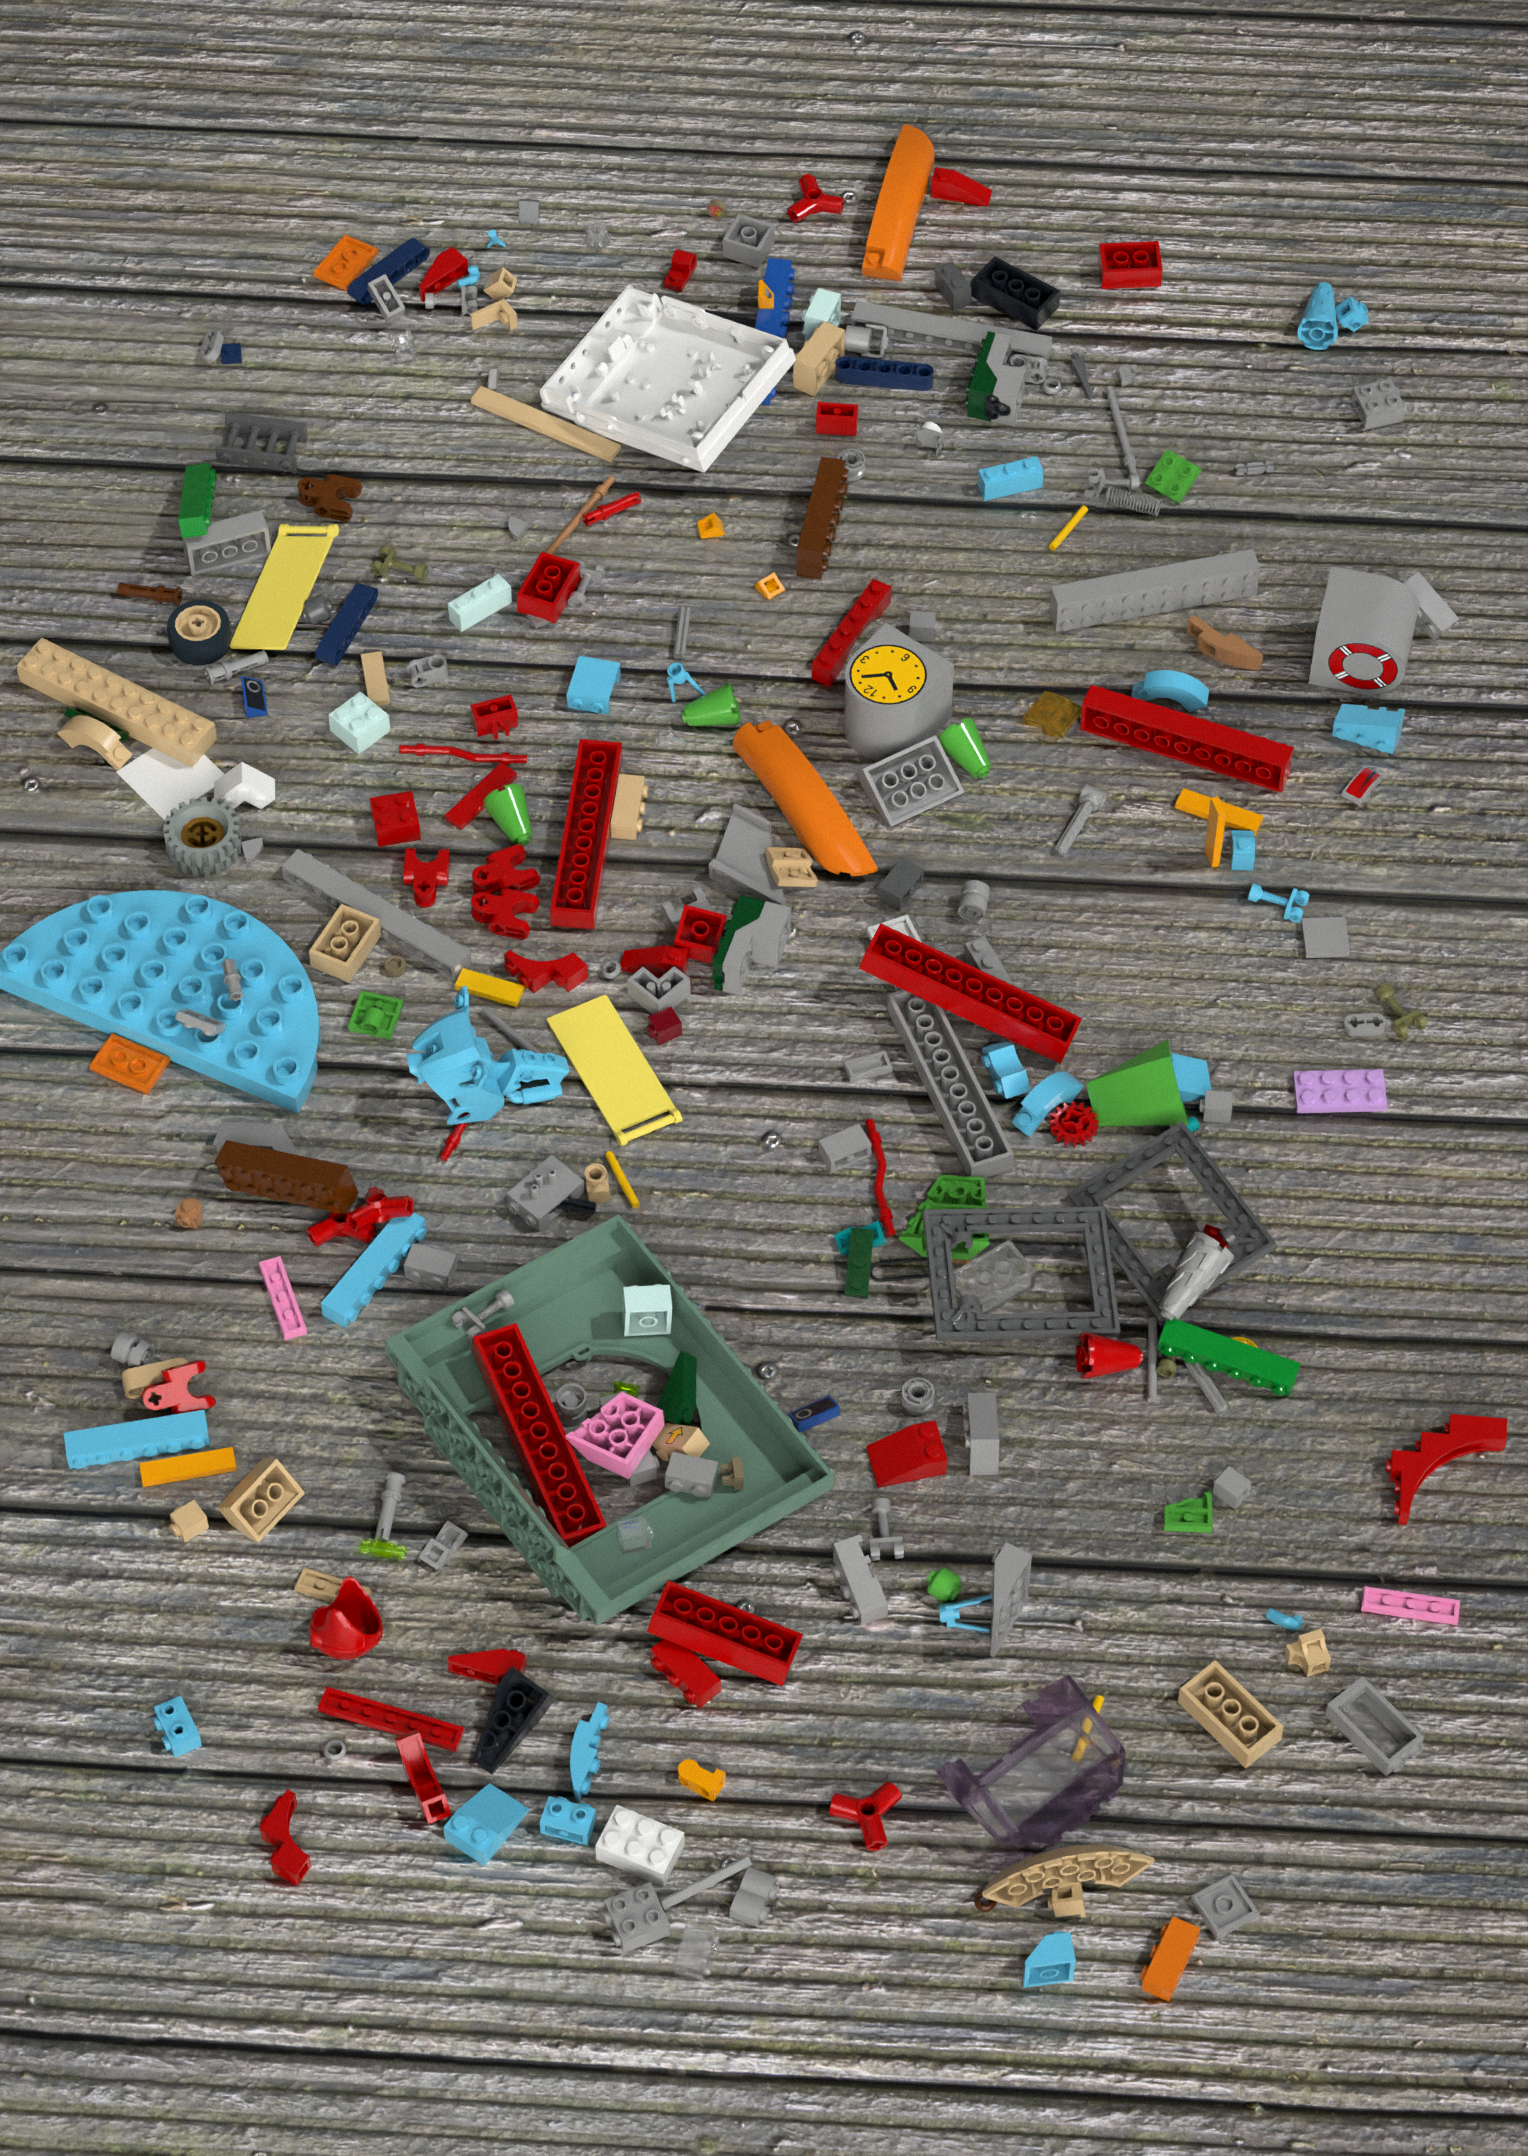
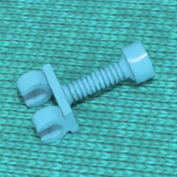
[1248,883,1310,923]

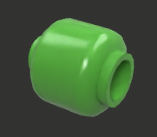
[926,1567,963,1603]

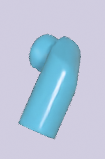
[457,265,481,290]
[1266,1608,1303,1632]

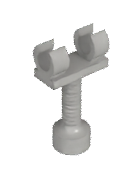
[425,286,477,315]
[1082,468,1139,497]
[568,559,606,609]
[451,1289,514,1343]
[869,1498,904,1561]

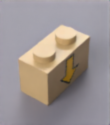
[652,1423,710,1461]

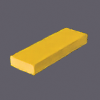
[455,968,525,1007]

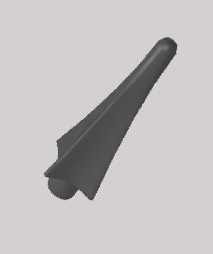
[1070,353,1092,399]

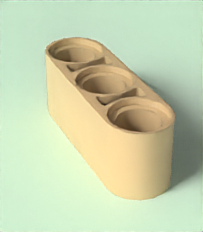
[121,1358,192,1399]

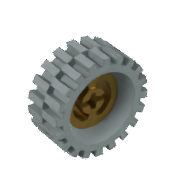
[163,797,242,877]

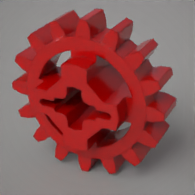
[1049,1101,1099,1148]

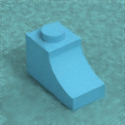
[1231,830,1255,871]

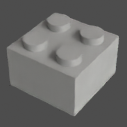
[723,214,775,268]

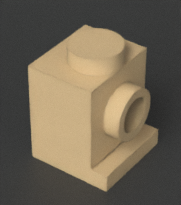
[1048,1881,1086,1918]

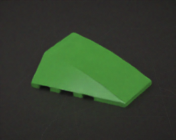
[1086,1039,1189,1127]
[899,1175,989,1260]

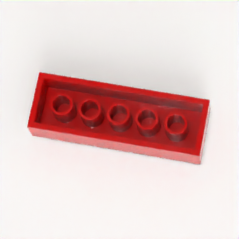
[647,1580,803,1686]

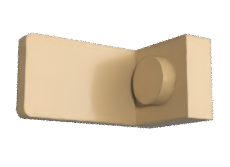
[470,299,517,330]

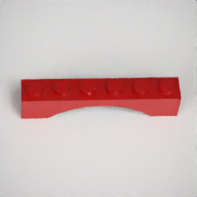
[812,579,891,687]

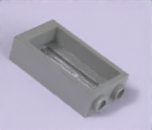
[1325,1676,1424,1776]

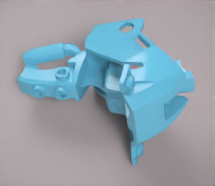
[406,986,569,1125]

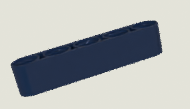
[347,238,430,305]
[835,356,934,391]
[315,582,378,666]

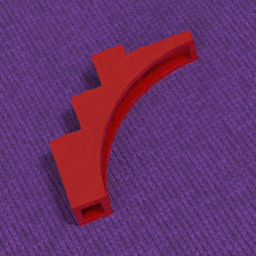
[1385,1414,1507,1525]

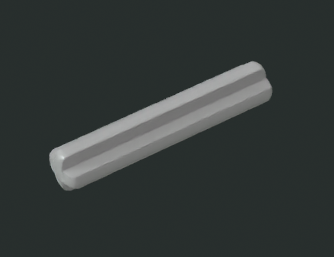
[673,606,690,659]
[1185,1362,1228,1414]

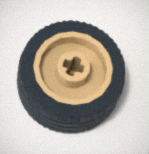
[167,600,232,666]

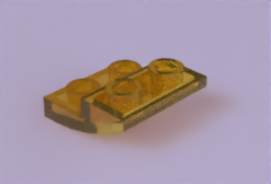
[1022,691,1082,738]

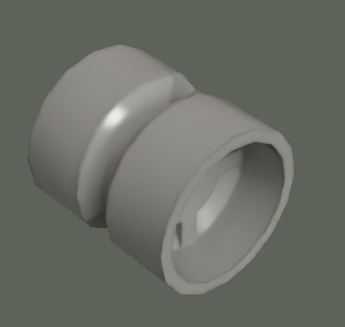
[958,880,990,922]
[111,1331,155,1368]
[556,1383,587,1426]

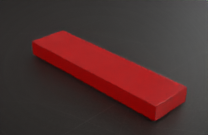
[445,763,518,830]

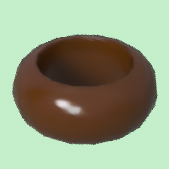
[974,1890,997,1912]

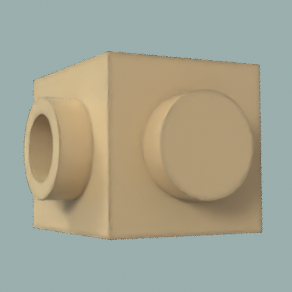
[483,267,517,302]
[169,1500,209,1543]

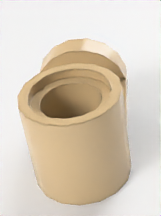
[584,1163,611,1204]

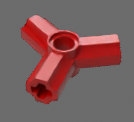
[787,174,845,223]
[346,1186,414,1232]
[306,1211,376,1247]
[829,1781,902,1851]

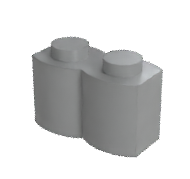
[730,1867,779,1927]

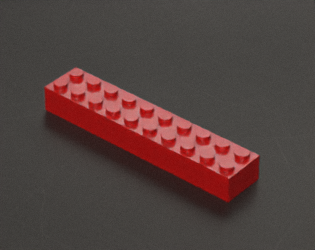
[1080,685,1294,793]
[550,739,623,930]
[859,923,1082,1064]
[470,1323,607,1548]

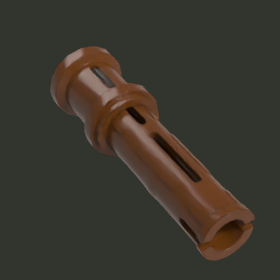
[117,582,182,606]

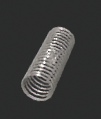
[1105,486,1162,517]

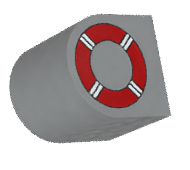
[1308,566,1419,695]

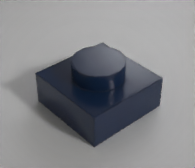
[221,343,242,365]

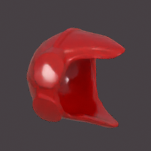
[308,1576,383,1660]

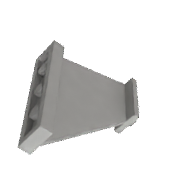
[709,803,786,906]

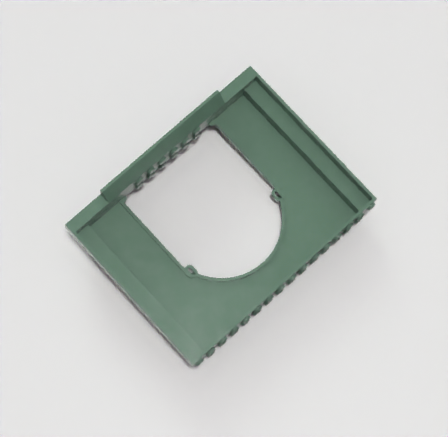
[385,1214,835,1626]

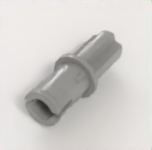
[222,958,244,1001]

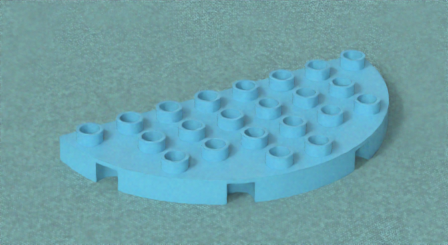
[0,890,321,1114]

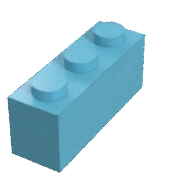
[978,456,1044,501]

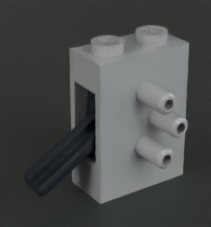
[507,1155,597,1232]

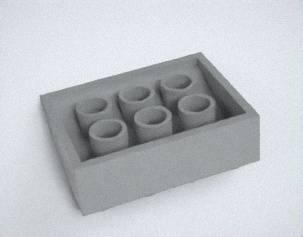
[856,735,965,827]
[989,1542,1032,1658]

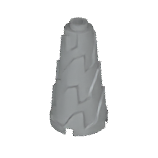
[1159,1231,1235,1321]

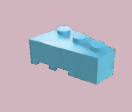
[1332,704,1405,754]

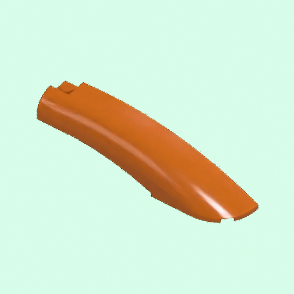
[862,124,935,282]
[733,720,878,876]

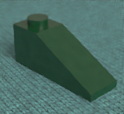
[656,1350,697,1426]

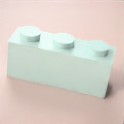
[448,574,512,632]

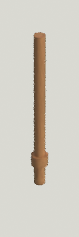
[545,476,615,555]

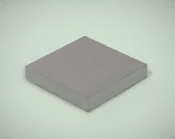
[1301,917,1350,958]
[1190,1873,1260,1939]

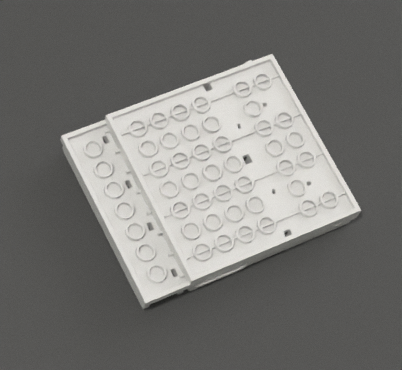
[540,284,796,473]

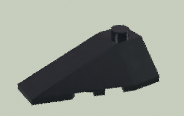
[473,1666,556,1775]

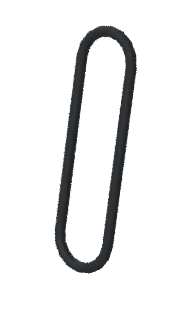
[870,1258,929,1282]

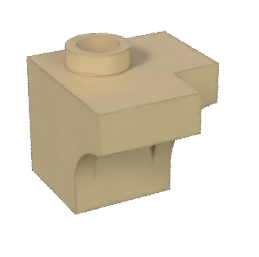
[1284,1629,1331,1677]

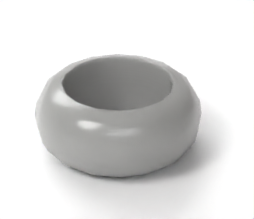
[1042,378,1061,394]
[601,960,621,979]
[324,1739,346,1761]

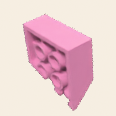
[565,1392,665,1479]

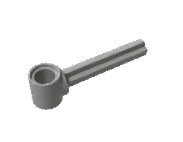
[1055,784,1107,855]

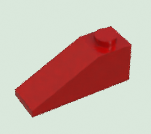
[931,167,992,207]
[419,247,469,302]
[620,945,689,978]
[447,1649,527,1685]

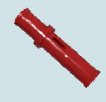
[582,491,641,527]

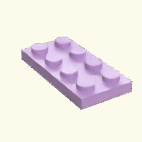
[1293,1069,1387,1113]

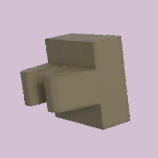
[720,1457,744,1491]

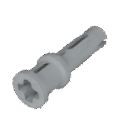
[204,650,269,686]
[374,1472,406,1544]

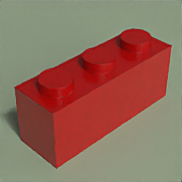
[650,1639,721,1709]

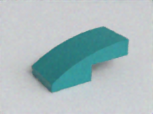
[834,1221,887,1255]

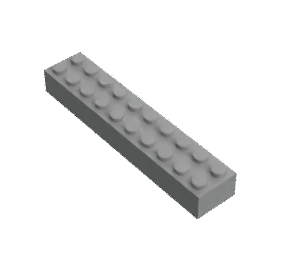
[1049,549,1260,632]
[887,990,1014,1178]

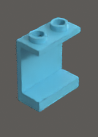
[567,656,621,715]

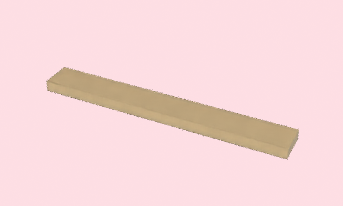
[471,386,621,462]

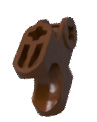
[297,474,363,521]

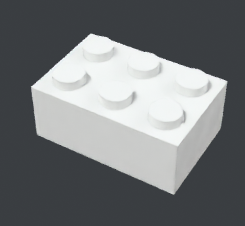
[595,1805,685,1887]

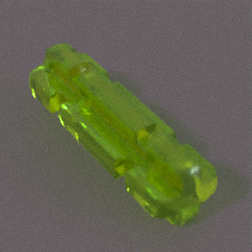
[360,1539,407,1559]

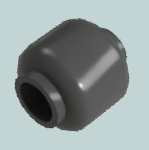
[302,594,334,625]

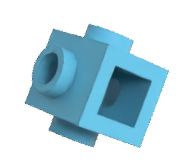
[1335,296,1369,332]

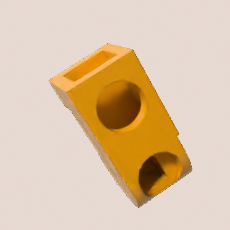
[678,1759,726,1802]

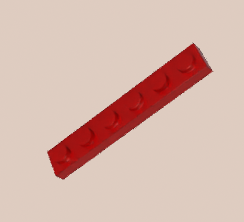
[318,1687,465,1752]

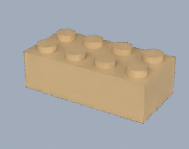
[1178,1660,1284,1768]

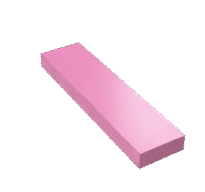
[258,1256,307,1340]
[1361,1586,1460,1625]

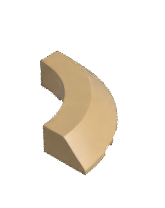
[982,1844,1155,1908]

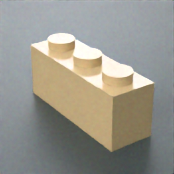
[610,774,649,840]

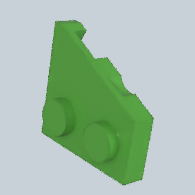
[1164,1491,1213,1533]

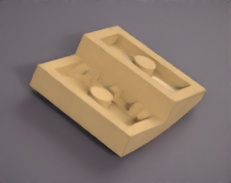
[765,847,818,887]

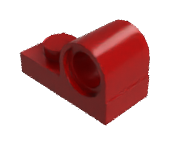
[663,249,697,293]

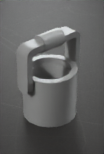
[845,324,889,359]

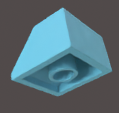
[1022,1931,1076,1988]

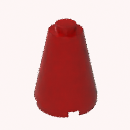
[1075,1332,1143,1379]

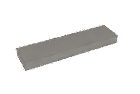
[659,1856,752,1910]

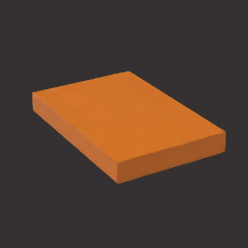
[313,235,379,291]
[89,1033,171,1094]

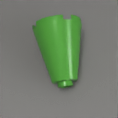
[681,682,741,726]
[938,718,991,779]
[483,784,533,846]

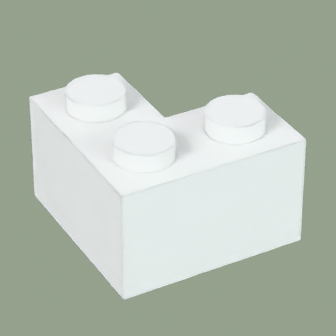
[214,762,275,809]

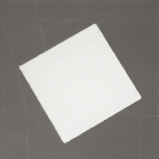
[116,748,224,820]

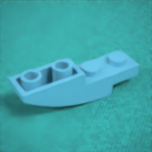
[570,1702,610,1802]

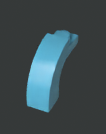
[1131,670,1209,713]
[1011,1071,1084,1136]

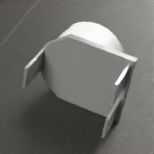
[912,422,943,456]

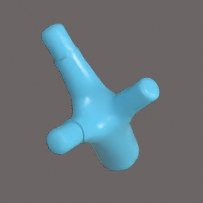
[487,230,506,248]

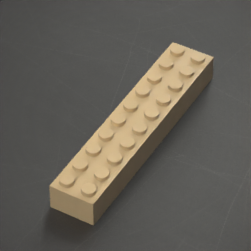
[17,638,217,768]

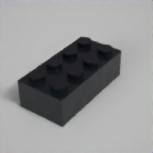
[971,256,1060,331]

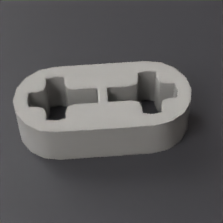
[200,328,224,364]
[1343,1013,1386,1037]

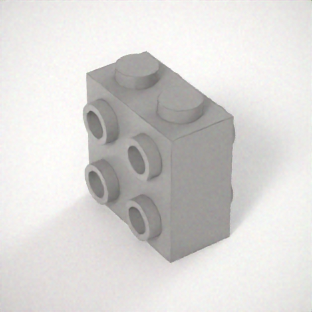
[1351,379,1407,430]
[602,1882,670,1953]

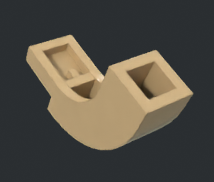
[57,715,132,771]

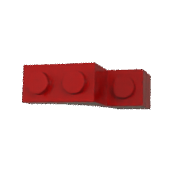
[504,950,588,994]
[394,1730,451,1824]
[259,1789,311,1886]

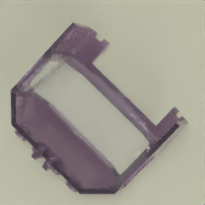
[936,1674,1126,1848]

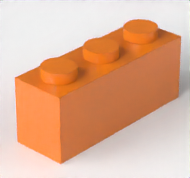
[1140,1916,1201,2002]

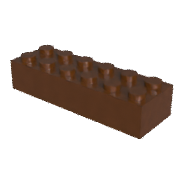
[797,457,849,580]
[215,1140,358,1214]

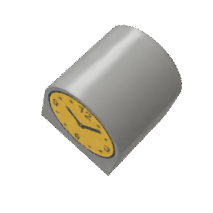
[844,623,954,761]

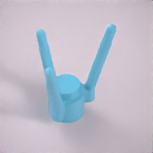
[666,662,706,702]
[939,1594,992,1633]

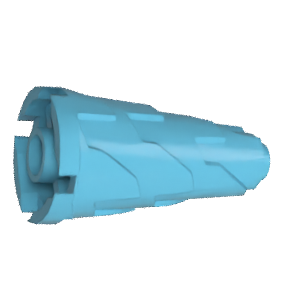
[1297,282,1338,350]

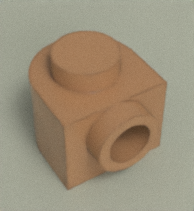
[175,1198,203,1230]

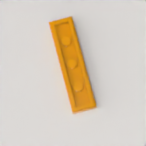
[1175,788,1264,836]
[1204,796,1226,868]
[139,1447,237,1487]

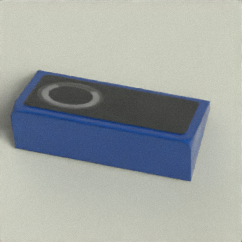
[241,676,268,718]
[788,1396,840,1432]

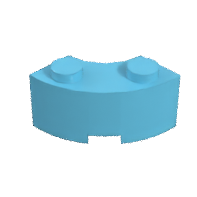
[981,1040,1031,1099]

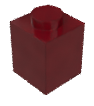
[646,1006,682,1045]

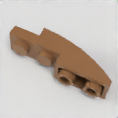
[1186,615,1263,671]

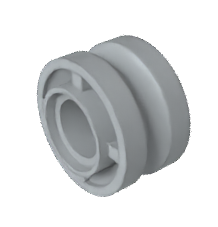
[837,449,866,481]
[901,1378,935,1415]

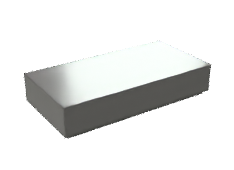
[843,1050,893,1083]

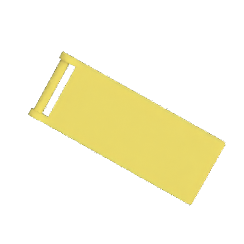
[230,524,339,650]
[547,995,682,1147]

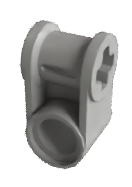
[1009,354,1048,384]
[406,654,449,688]

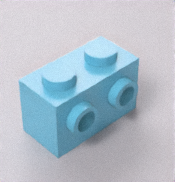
[152,1696,202,1758]
[540,1796,597,1846]

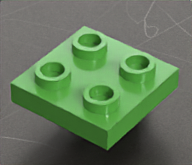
[1145,449,1202,505]
[348,991,404,1040]

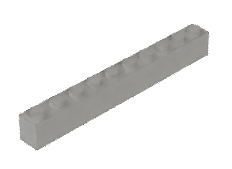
[851,301,1052,367]
[282,849,472,981]

